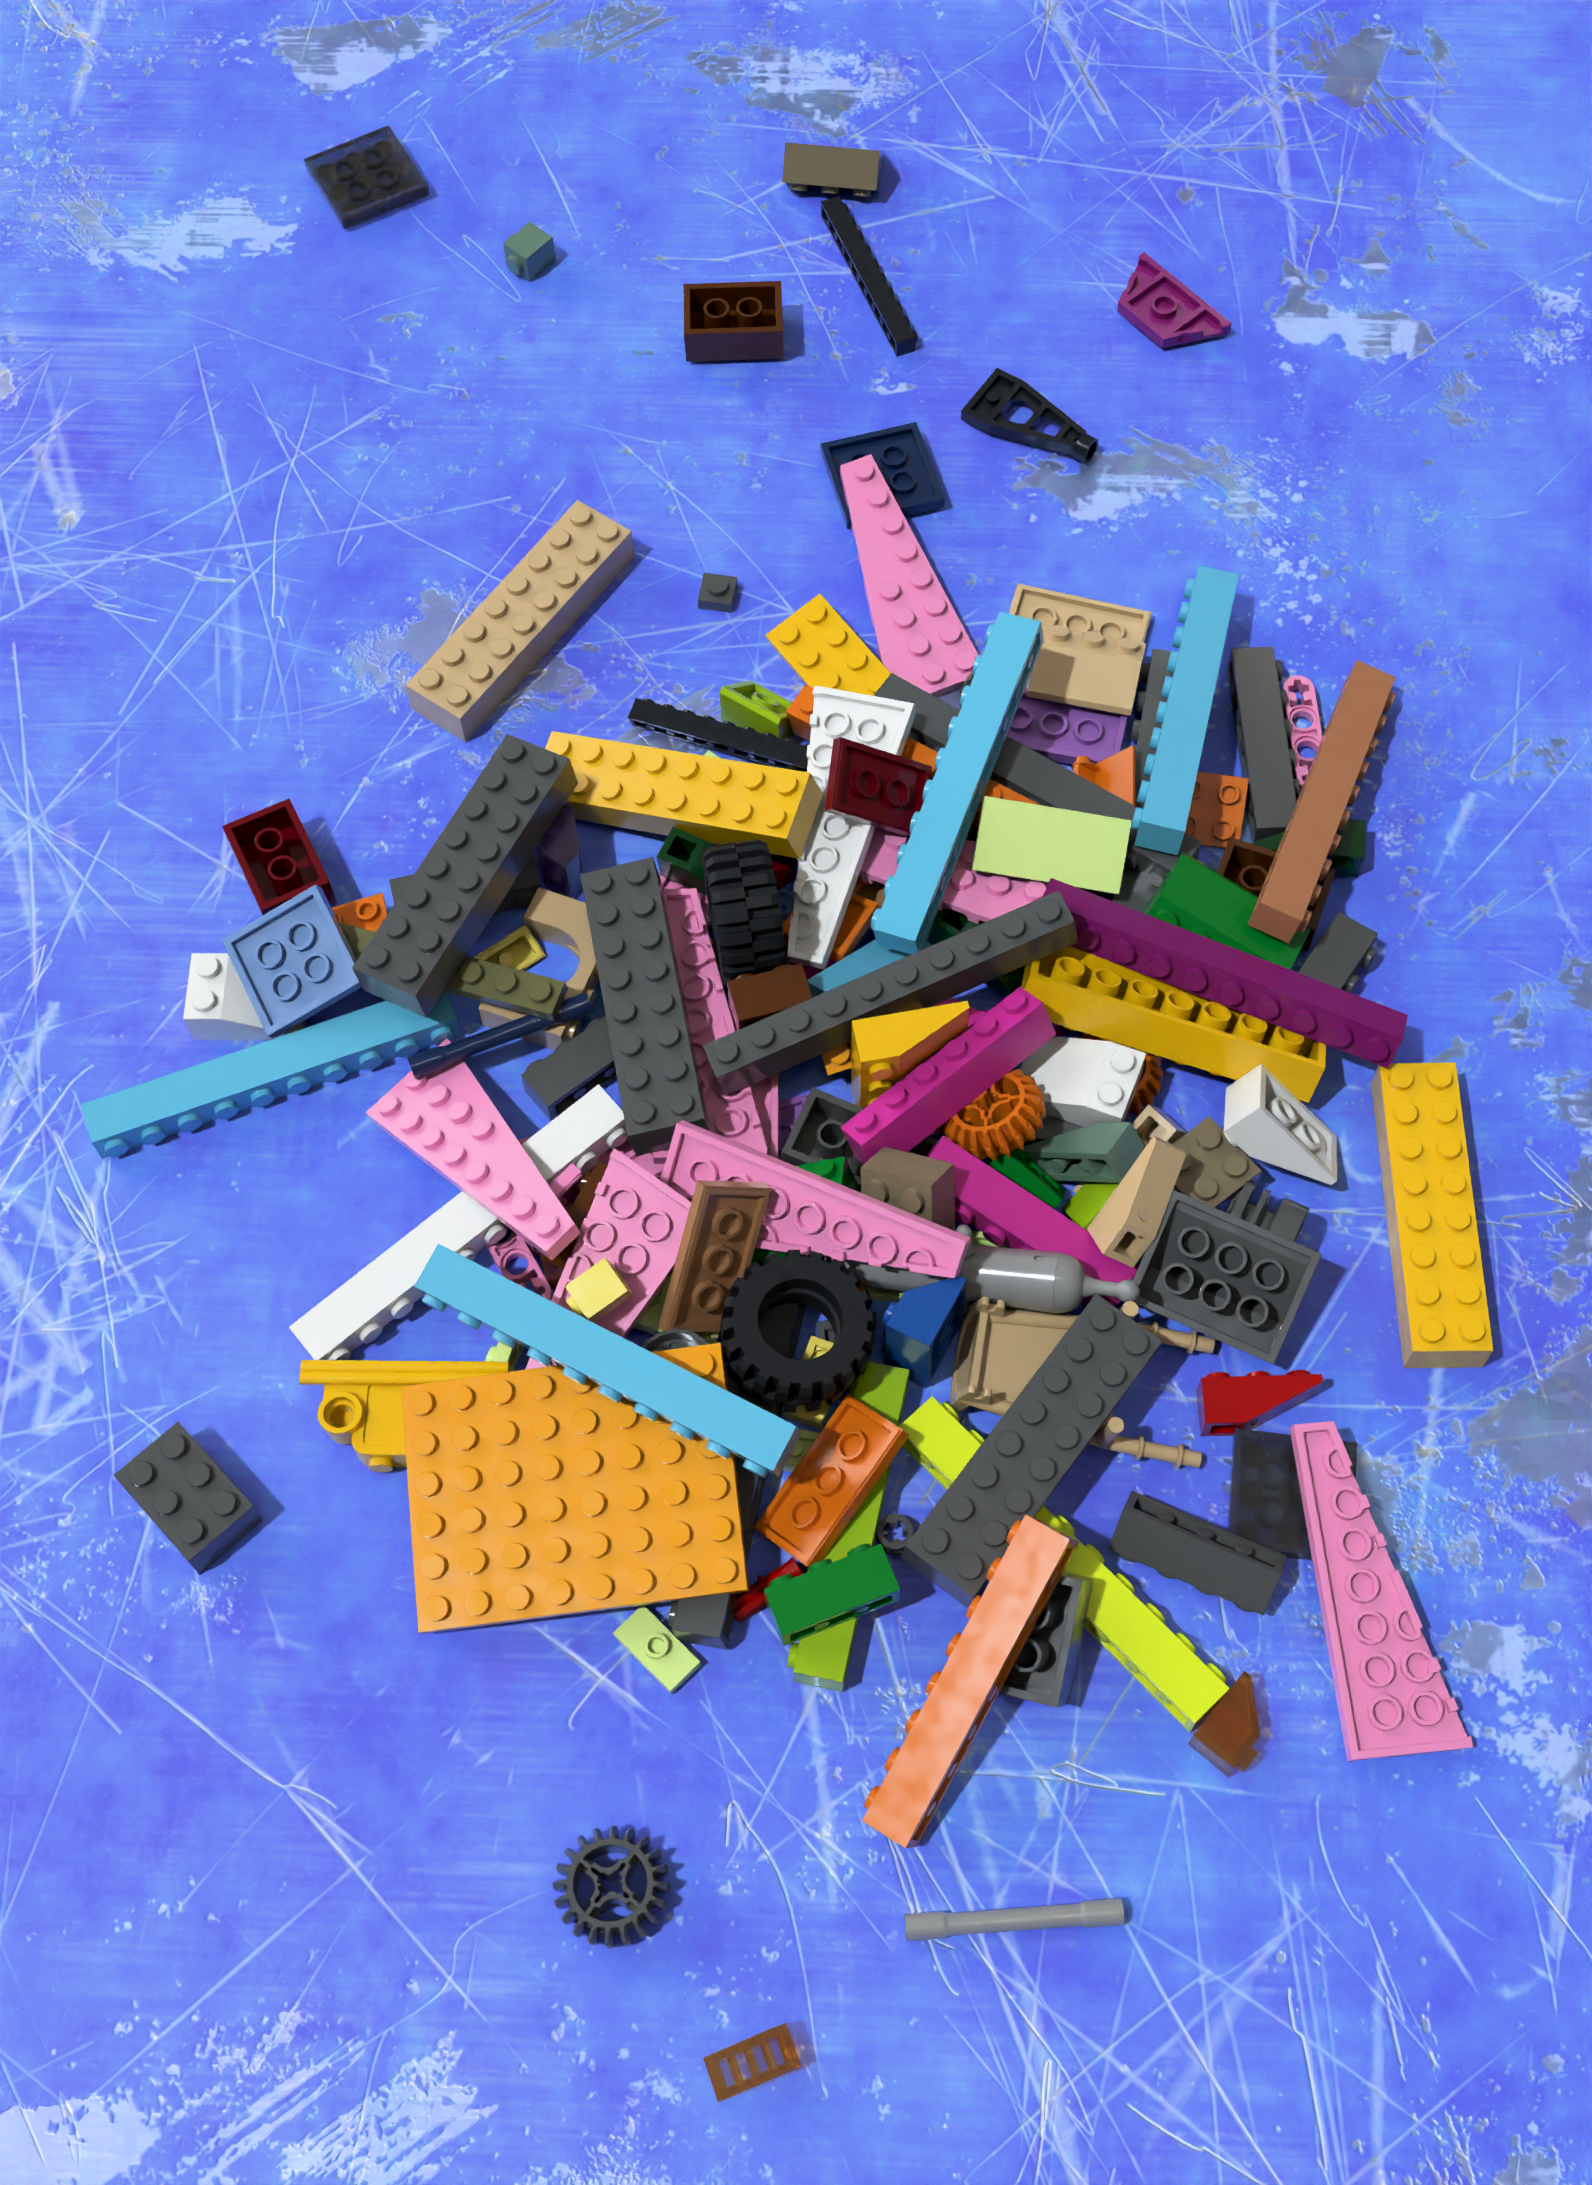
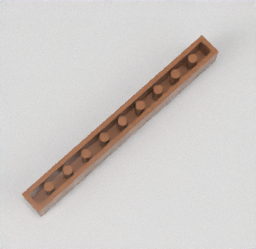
[1247,660,1396,944]

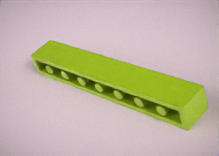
[787,1361,909,1692]

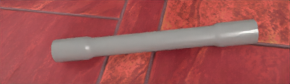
[904,1898,1125,1941]

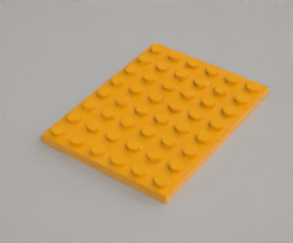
[401,1343,750,1634]

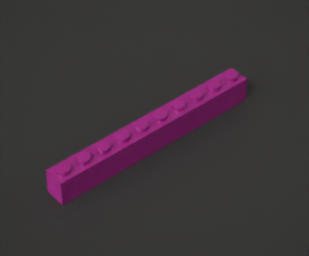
[1043,878,1408,1068]

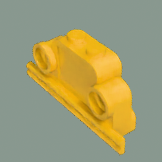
[299,1360,510,1472]

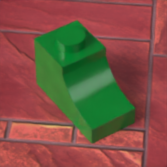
[985,1148,1065,1209]

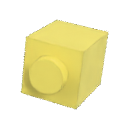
[565,1258,634,1323]

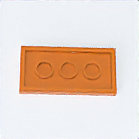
[753,1394,909,1568]

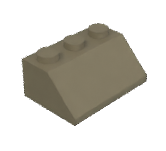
[782,142,885,197]

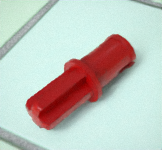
[733,1557,804,1621]

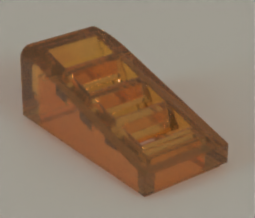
[703,2023,802,2103]

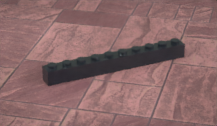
[821,196,918,357]
[628,698,810,772]

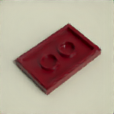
[824,737,932,837]

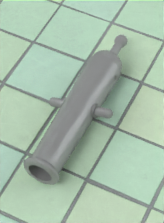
[824,1224,1140,1316]

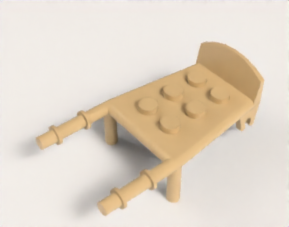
[949,1297,1215,1468]

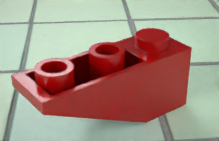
[1196,1370,1323,1436]

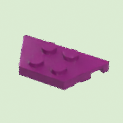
[1117,252,1232,348]

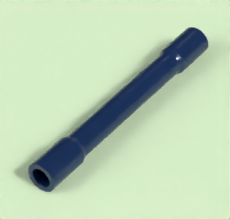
[407,992,593,1079]

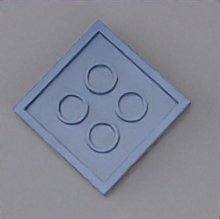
[222,884,362,1038]

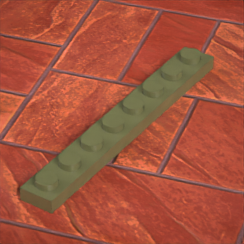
[338,922,568,1021]

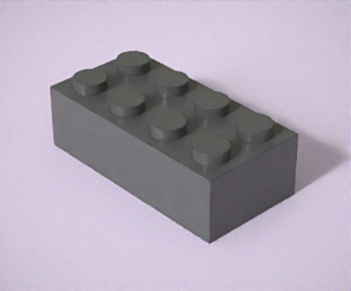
[781,1087,939,1193]

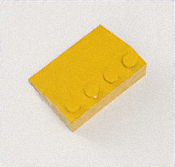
[851,1001,970,1108]

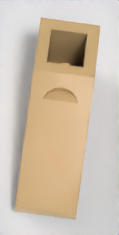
[1087,1136,1186,1268]

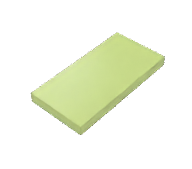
[971,796,1132,895]

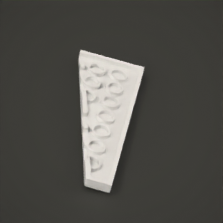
[787,685,917,970]

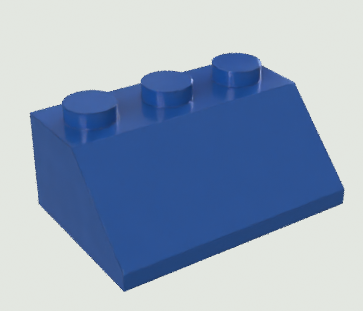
[881,1276,967,1389]

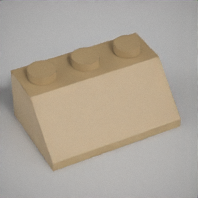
[1026,625,1146,716]

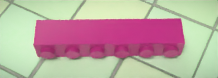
[840,987,1056,1164]
[927,1136,1139,1307]

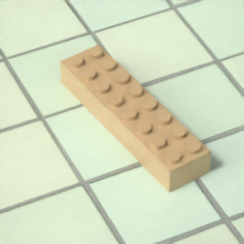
[405,500,635,743]

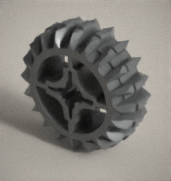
[553,1826,671,1948]

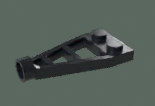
[961,368,1098,464]

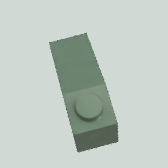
[1022,1122,1145,1183]

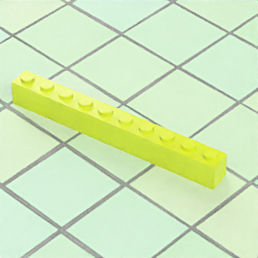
[898,1396,1230,1733]

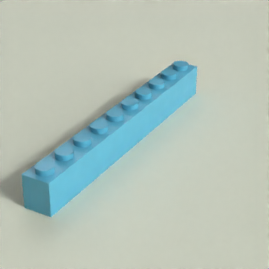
[1130,565,1239,856]
[871,612,1044,955]
[81,992,461,1159]
[414,1244,801,1478]

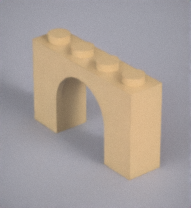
[478,887,599,1050]

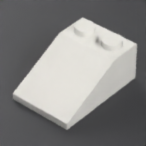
[183,953,306,1040]
[1020,1036,1146,1127]
[1223,1064,1337,1185]

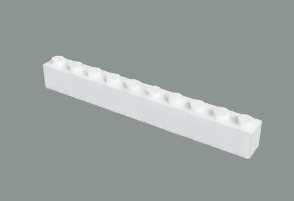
[289,1084,628,1360]

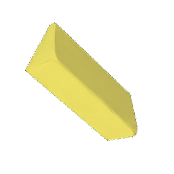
[473,925,546,971]

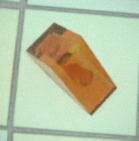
[1188,1671,1260,1778]

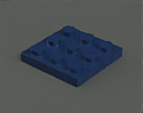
[820,422,945,529]

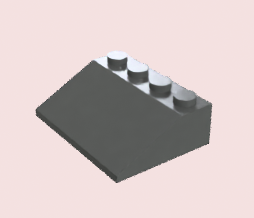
[1133,1190,1322,1365]

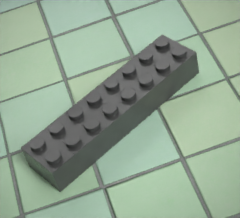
[352,734,578,1018]
[580,857,711,1156]
[900,1294,1162,1608]

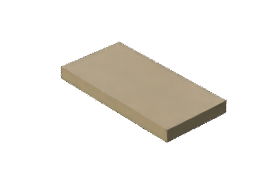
[1009,583,1152,643]

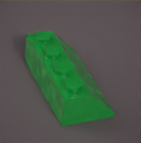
[1143,852,1310,970]

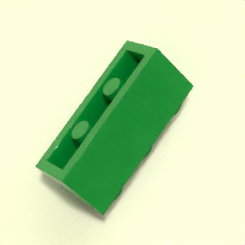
[764,1544,901,1647]

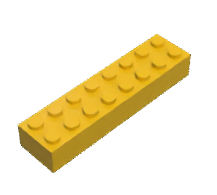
[545,731,823,859]
[1021,946,1326,1103]
[1371,1062,1493,1368]

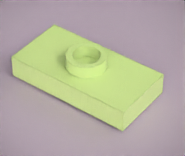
[613,1605,701,1694]

